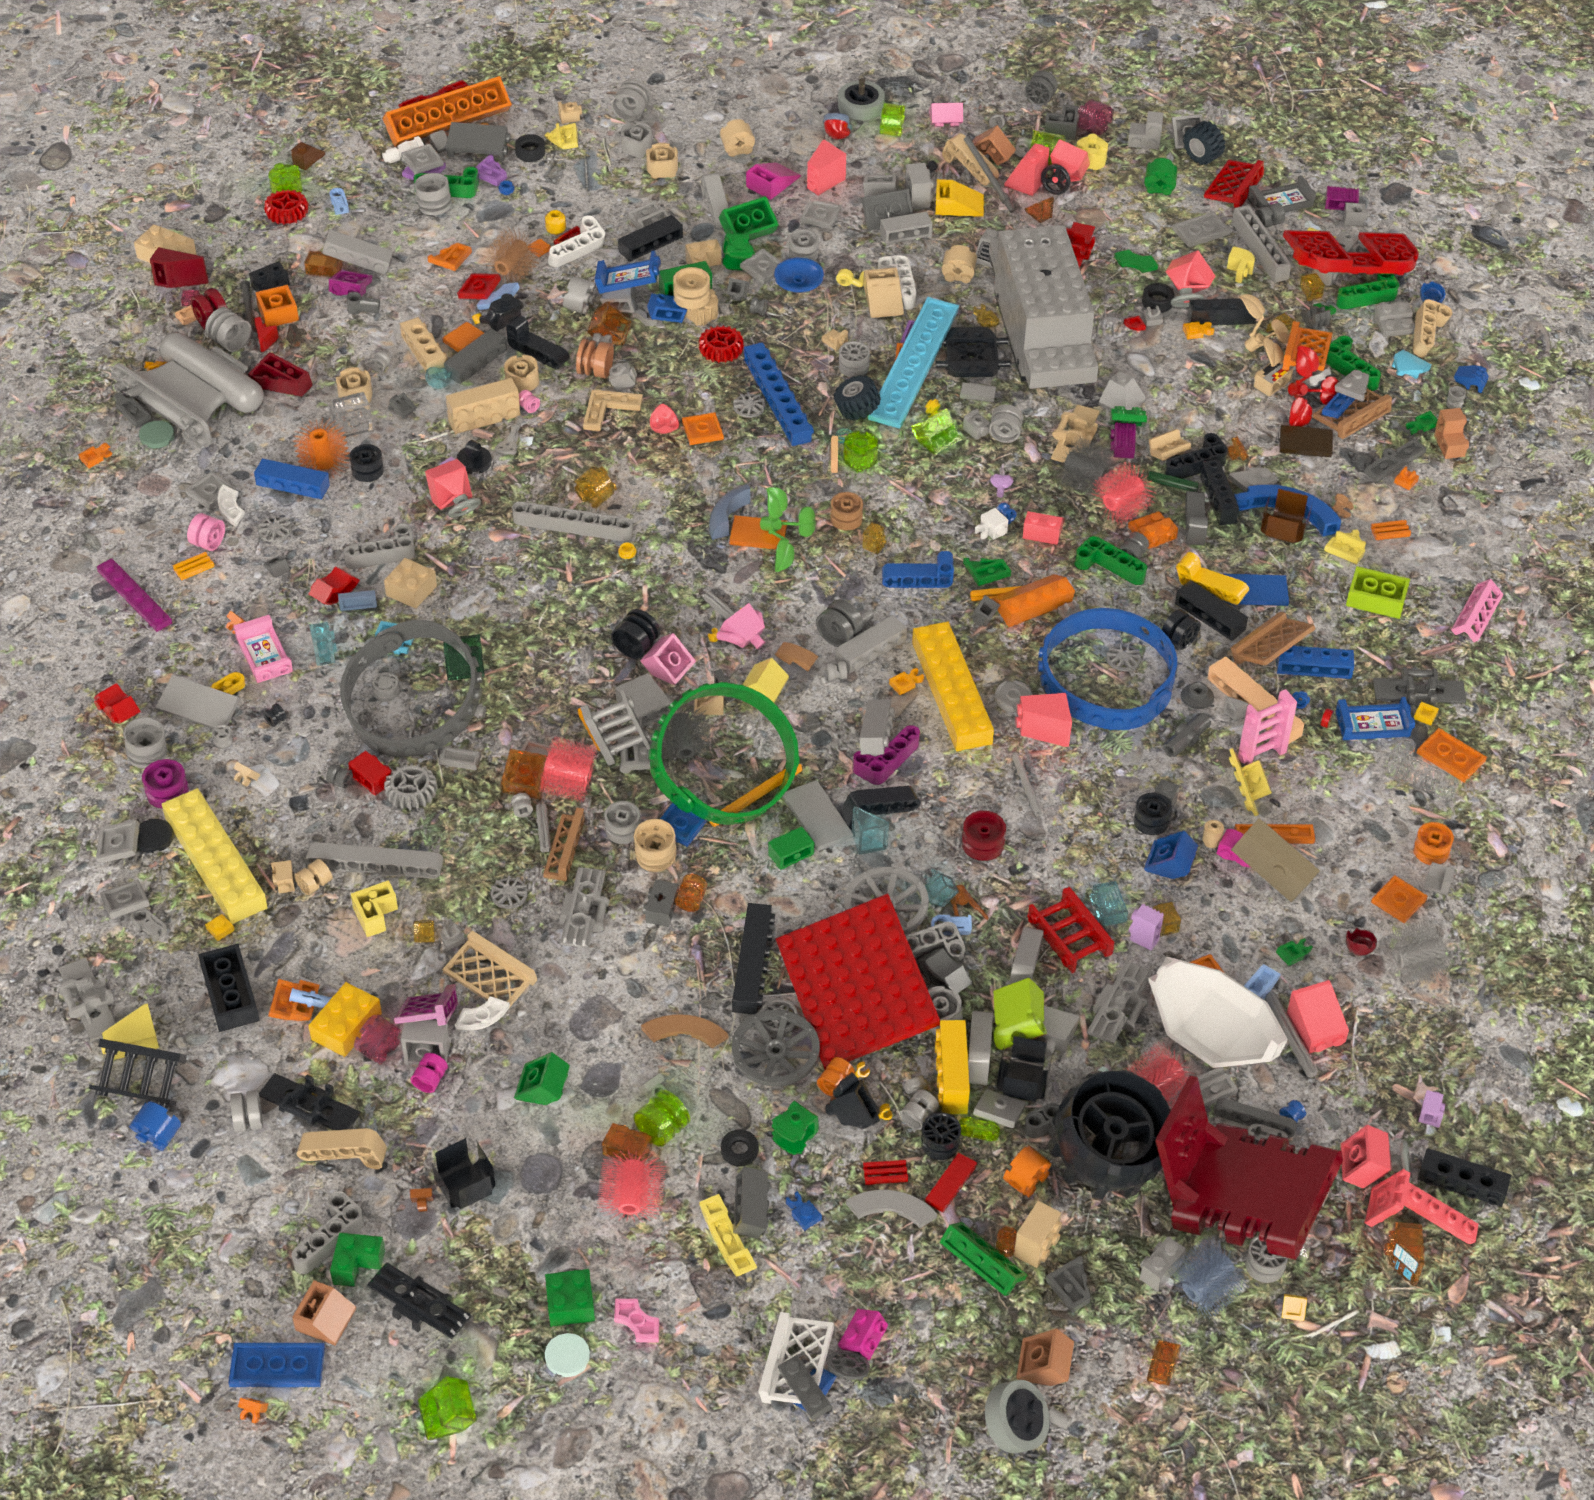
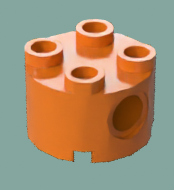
[1003,1145,1052,1198]

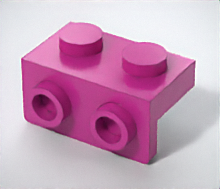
[838,1309,888,1360]

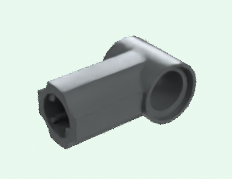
[346,292,380,314]

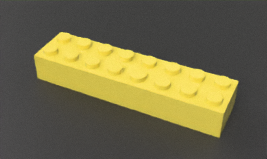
[162,788,267,924]

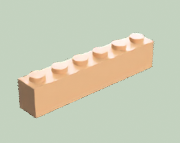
[1207,657,1305,744]

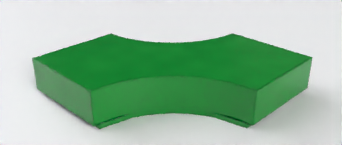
[1114,249,1158,273]

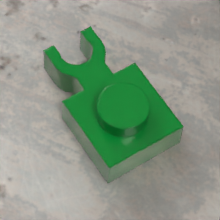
[1406,411,1438,435]
[1275,938,1313,966]

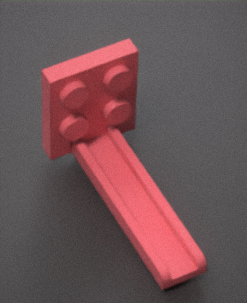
[1364,1169,1479,1244]

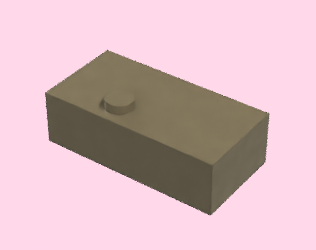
[1231,818,1320,902]

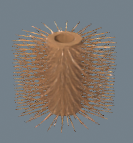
[482,227,541,283]

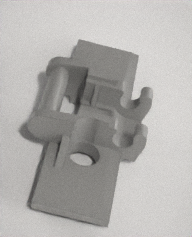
[559,867,610,948]
[58,958,116,1042]
[1087,961,1153,1044]

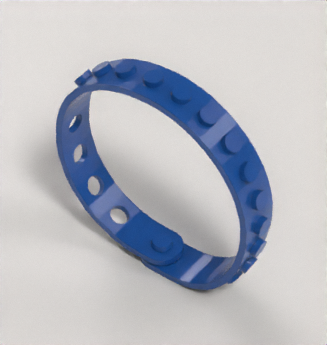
[1038,608,1177,730]

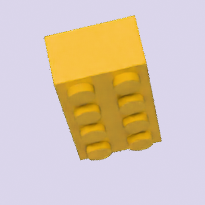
[935,1020,970,1114]

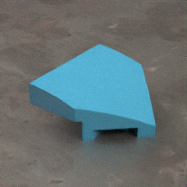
[1392,350,1432,379]

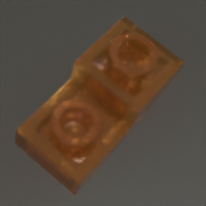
[1147,1340,1181,1386]

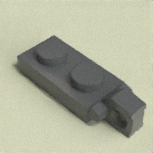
[114,392,151,428]

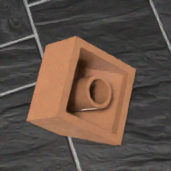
[1016,1328,1074,1386]

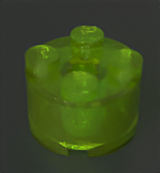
[879,103,905,137]
[268,163,303,193]
[843,431,878,472]

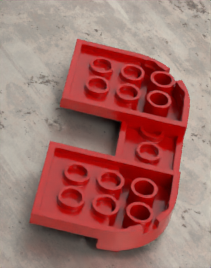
[1283,230,1419,275]

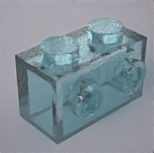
[309,621,337,666]

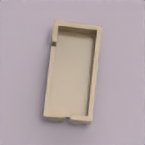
[446,378,520,434]

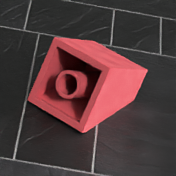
[807,139,846,196]
[1004,143,1050,196]
[1015,693,1072,747]
[1287,980,1349,1054]

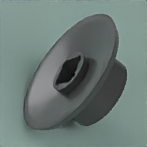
[1180,682,1214,709]

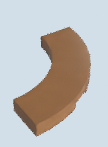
[641,1014,728,1048]

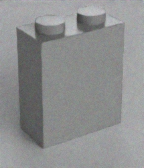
[615,673,671,727]

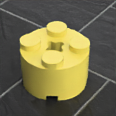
[1076,134,1108,170]

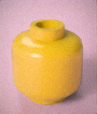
[545,210,566,235]

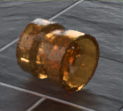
[995,1227,1017,1257]

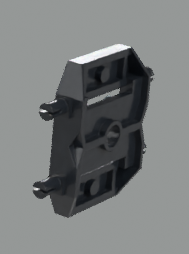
[936,327,1011,377]

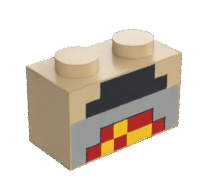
[1254,361,1293,397]

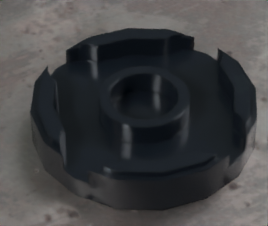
[137,819,174,853]

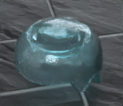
[425,367,452,389]

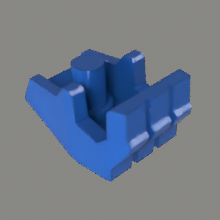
[1454,365,1489,393]

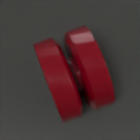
[190,288,228,330]
[962,810,1006,861]

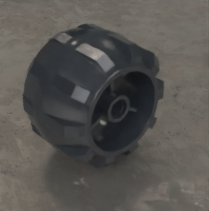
[1048,1069,1171,1200]

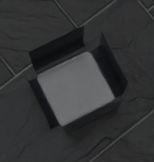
[997,1036,1053,1102]
[432,1138,495,1210]

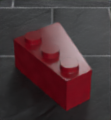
[248,352,313,397]

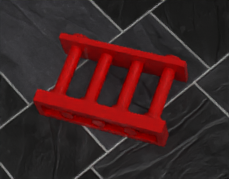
[1027,886,1115,973]

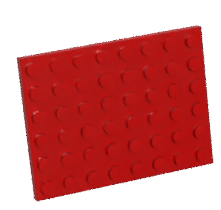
[775,893,940,1070]

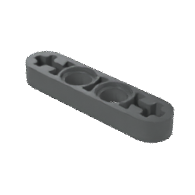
[1214,1098,1297,1138]

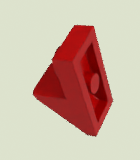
[254,317,279,352]

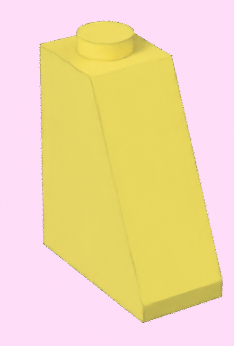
[101,1003,159,1060]

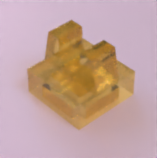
[413,920,435,942]

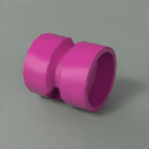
[410,1053,448,1093]

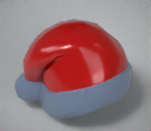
[823,113,853,140]

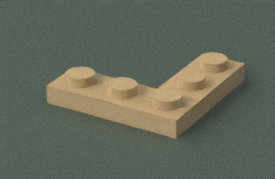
[583,390,643,431]

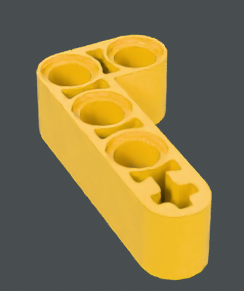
[1176,552,1249,605]

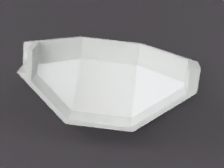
[1148,957,1288,1068]

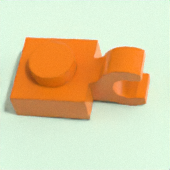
[78,443,112,468]

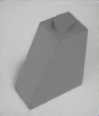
[601,287,636,313]

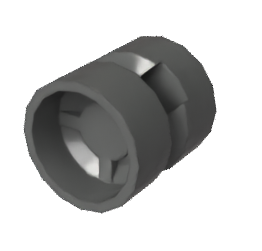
[1255,203,1285,228]
[1119,532,1149,560]

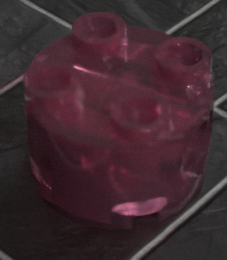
[1078,99,1113,135]
[354,1014,401,1065]

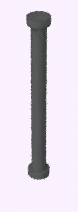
[240,280,258,339]

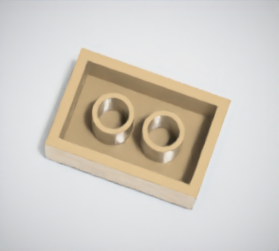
[134,224,196,263]

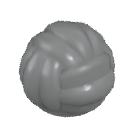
[904,1075,928,1096]

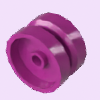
[142,759,189,809]

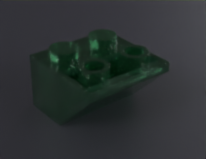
[443,634,485,681]

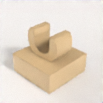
[233,762,261,787]

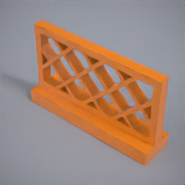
[1282,321,1333,371]

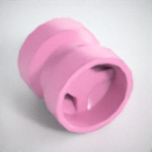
[519,390,540,413]

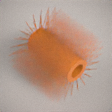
[294,418,350,478]

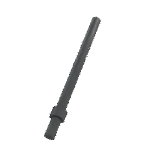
[964,136,1015,213]

